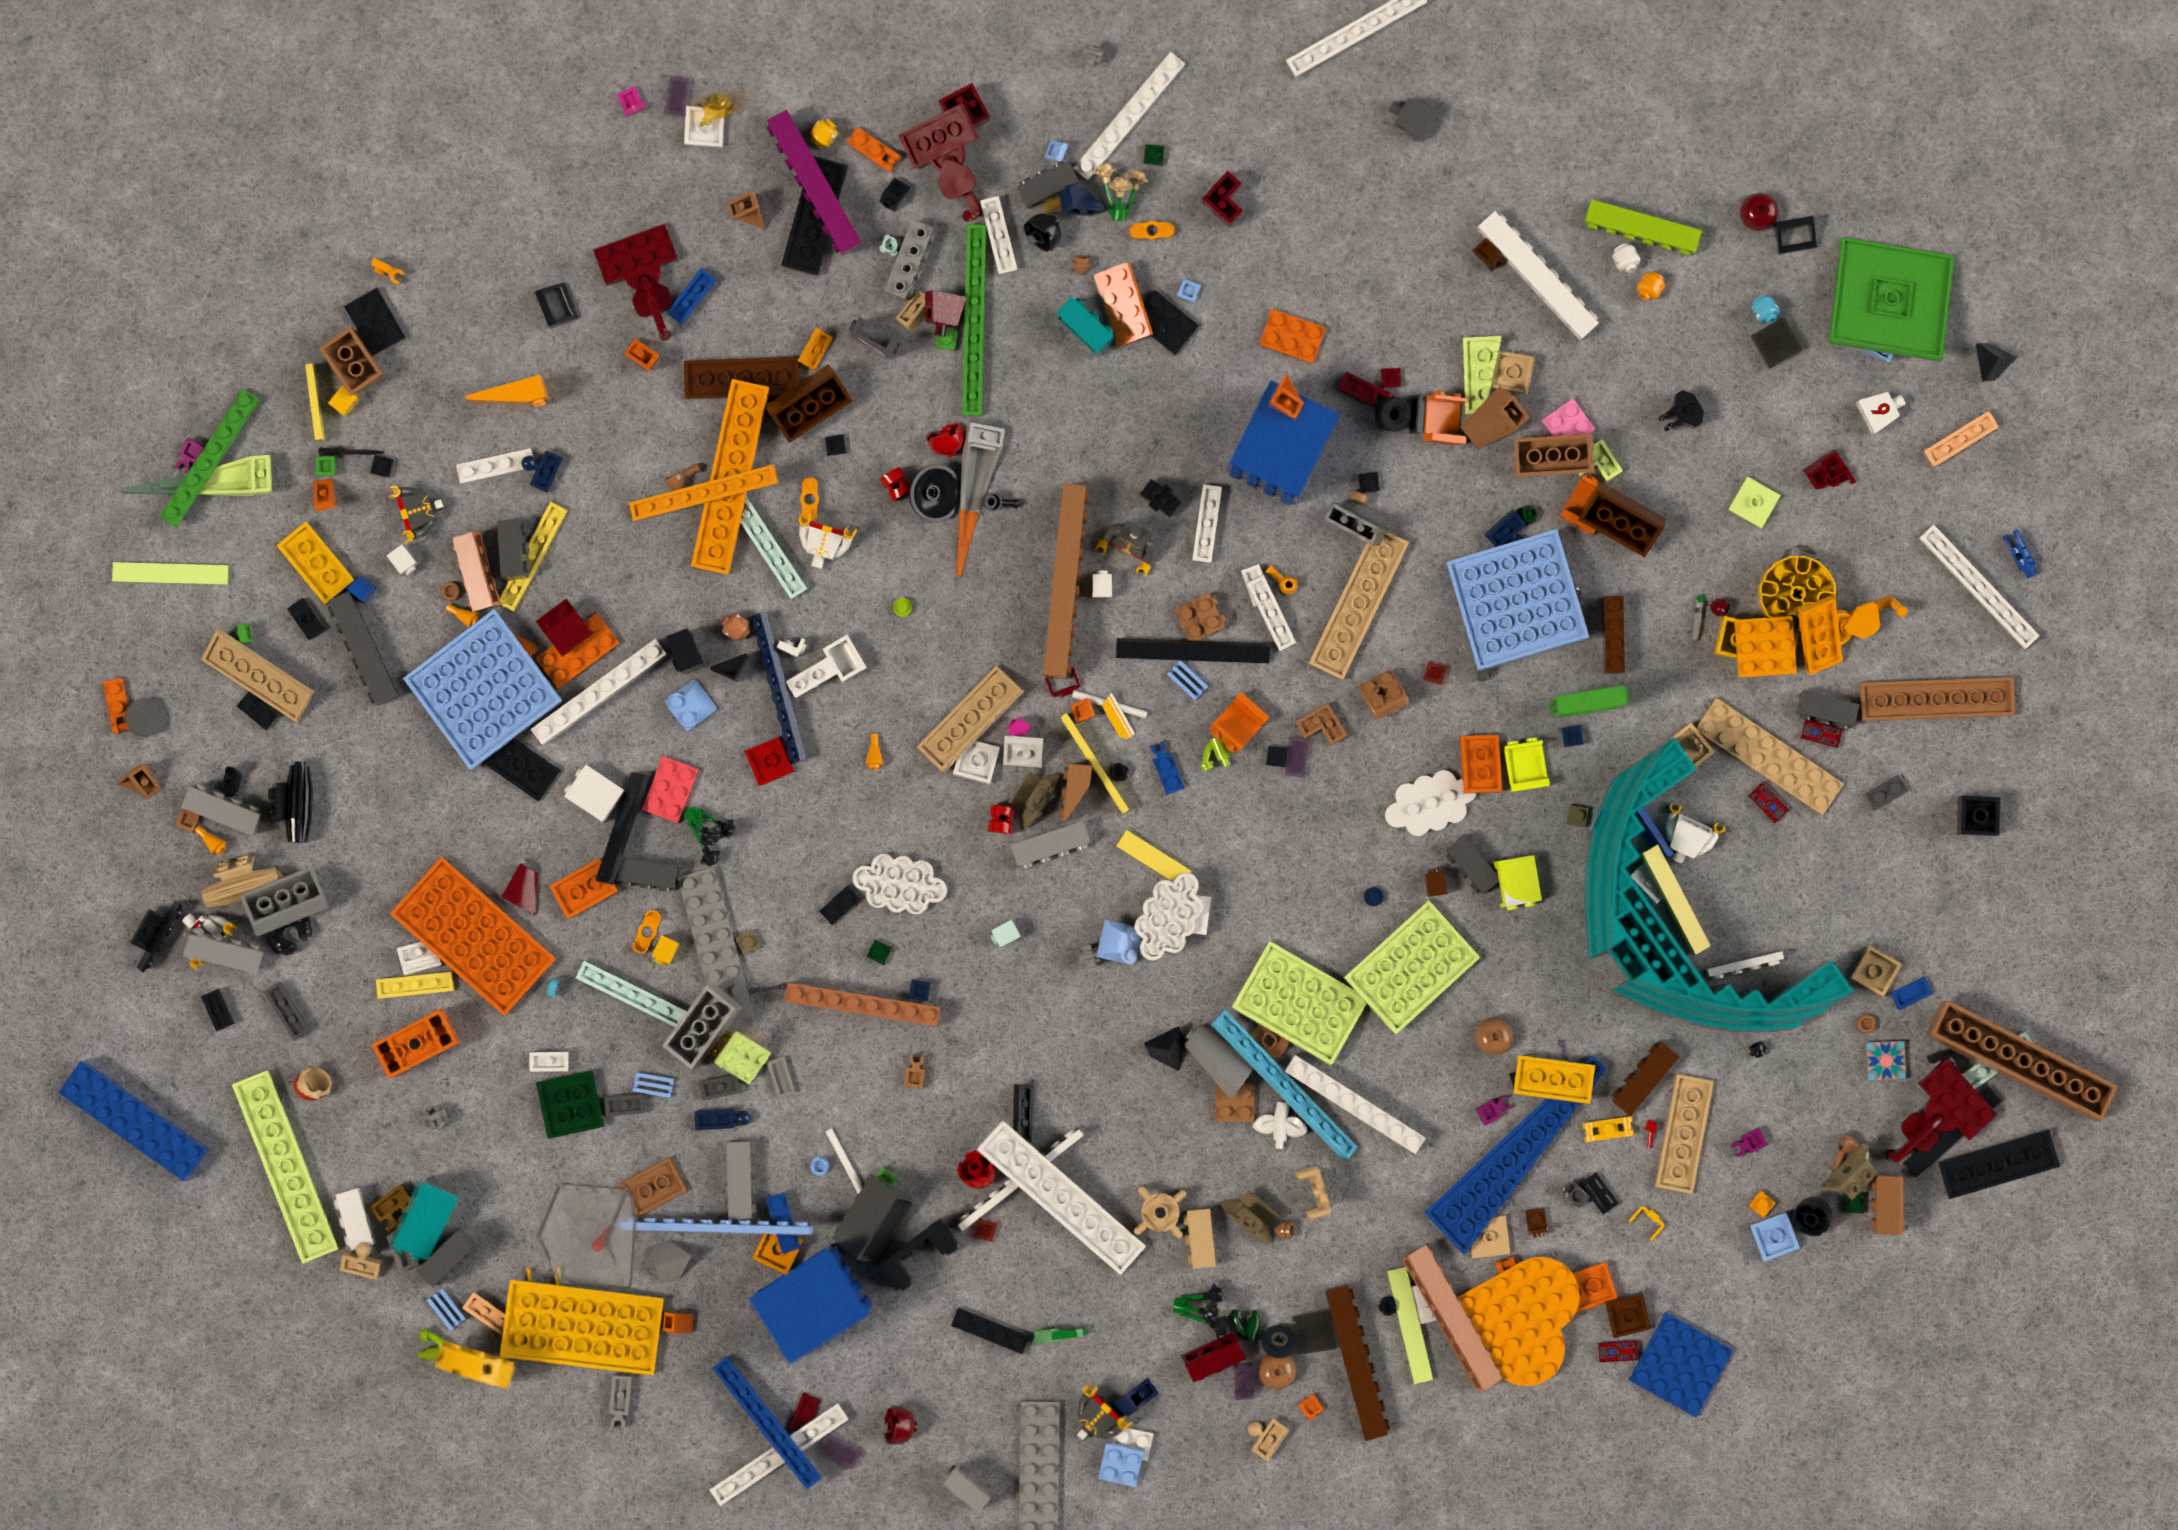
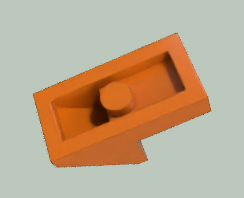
[624,339,660,371]
[313,478,337,511]

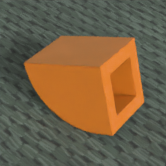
[662,1312,694,1333]

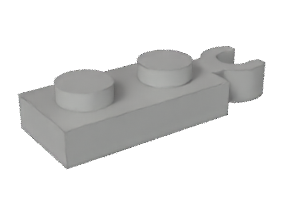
[609,1375,632,1429]

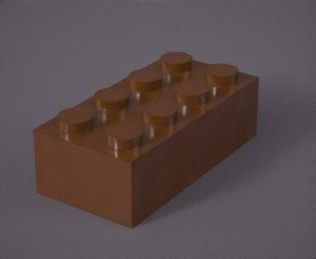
[765,364,853,443]
[1578,481,1666,558]

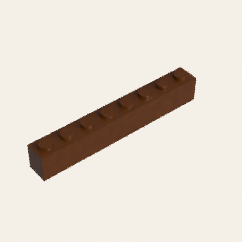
[1325,1284,1390,1441]

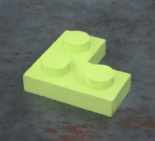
[1578,439,1623,482]

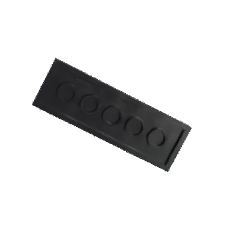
[781,156,848,276]
[1937,1129,2060,1199]

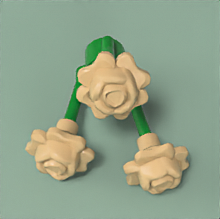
[1094,163,1148,221]

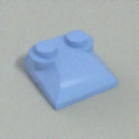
[664,679,718,732]
[1096,920,1142,965]

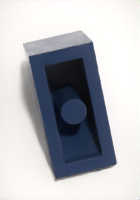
[1059,184,1104,216]
[1112,1378,1158,1418]

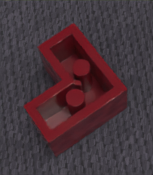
[938,83,991,128]
[1201,170,1243,228]

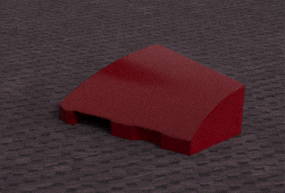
[1803,449,1856,490]
[501,863,538,915]

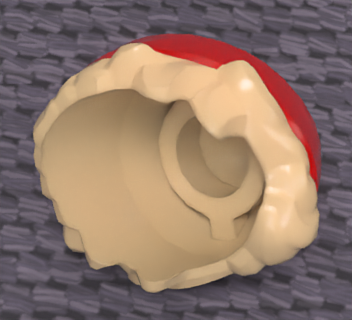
[294,1065,332,1101]

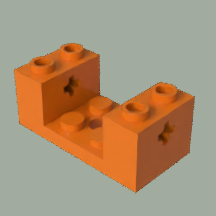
[371,1009,461,1079]

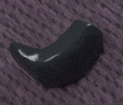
[220,766,242,796]
[1927,1051,1957,1068]

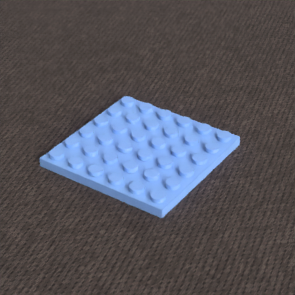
[1447,529,1589,671]
[403,609,563,770]

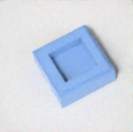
[1044,140,1068,162]
[1176,278,1201,303]

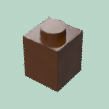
[1424,868,1448,897]

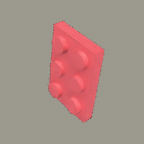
[642,756,698,823]

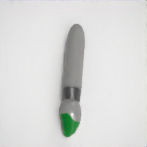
[1692,594,1704,641]

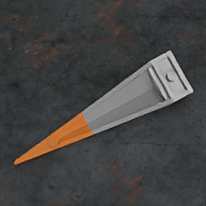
[957,422,1005,577]

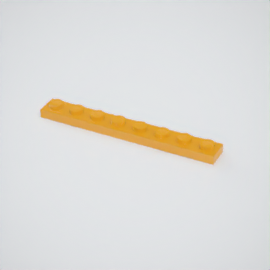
[629,465,779,522]

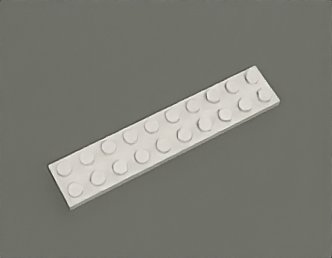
[977,1120,1146,1275]

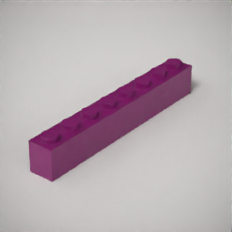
[766,109,862,256]

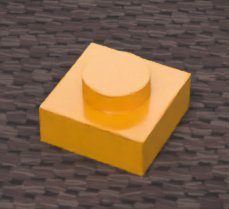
[1748,1191,1775,1218]

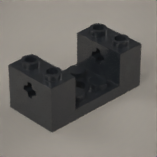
[878,1218,959,1292]

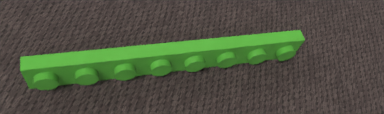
[159,389,260,528]

